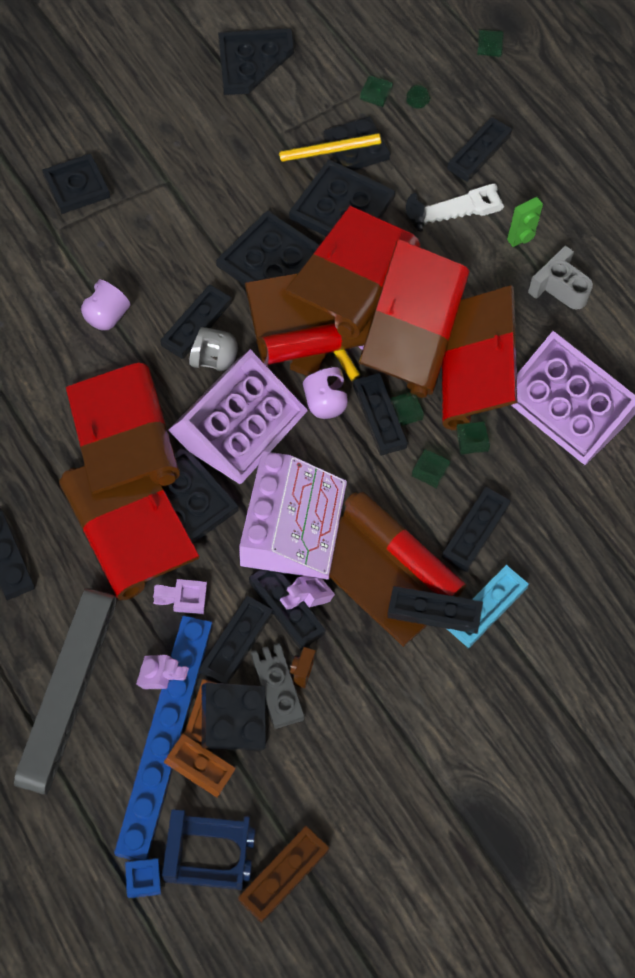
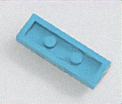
[446,565,529,648]

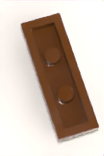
[238,826,330,924]

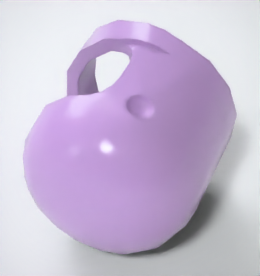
[81,279,130,330]
[303,367,348,419]

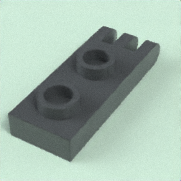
[250,643,304,729]

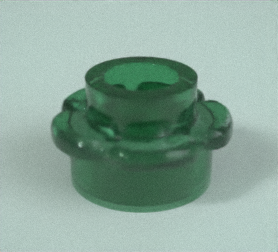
[406,85,430,109]

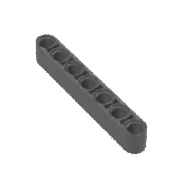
[14,588,117,795]

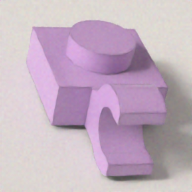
[280,576,335,609]
[153,579,207,614]
[136,655,189,689]

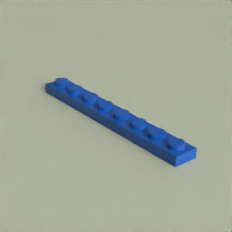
[114,616,213,861]

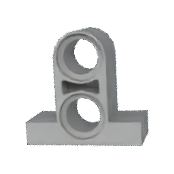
[528,246,593,309]

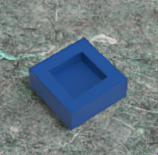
[125,859,161,898]

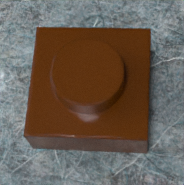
[290,647,315,688]

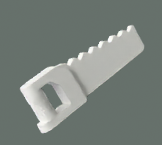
[424,184,504,224]

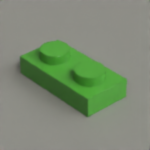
[507,197,543,247]

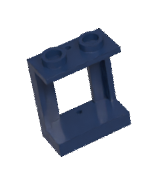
[162,809,255,890]

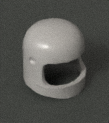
[189,327,238,371]

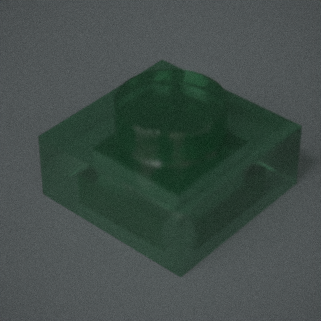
[477,30,503,57]
[360,75,392,107]
[390,393,424,426]
[456,421,490,455]
[411,449,451,489]

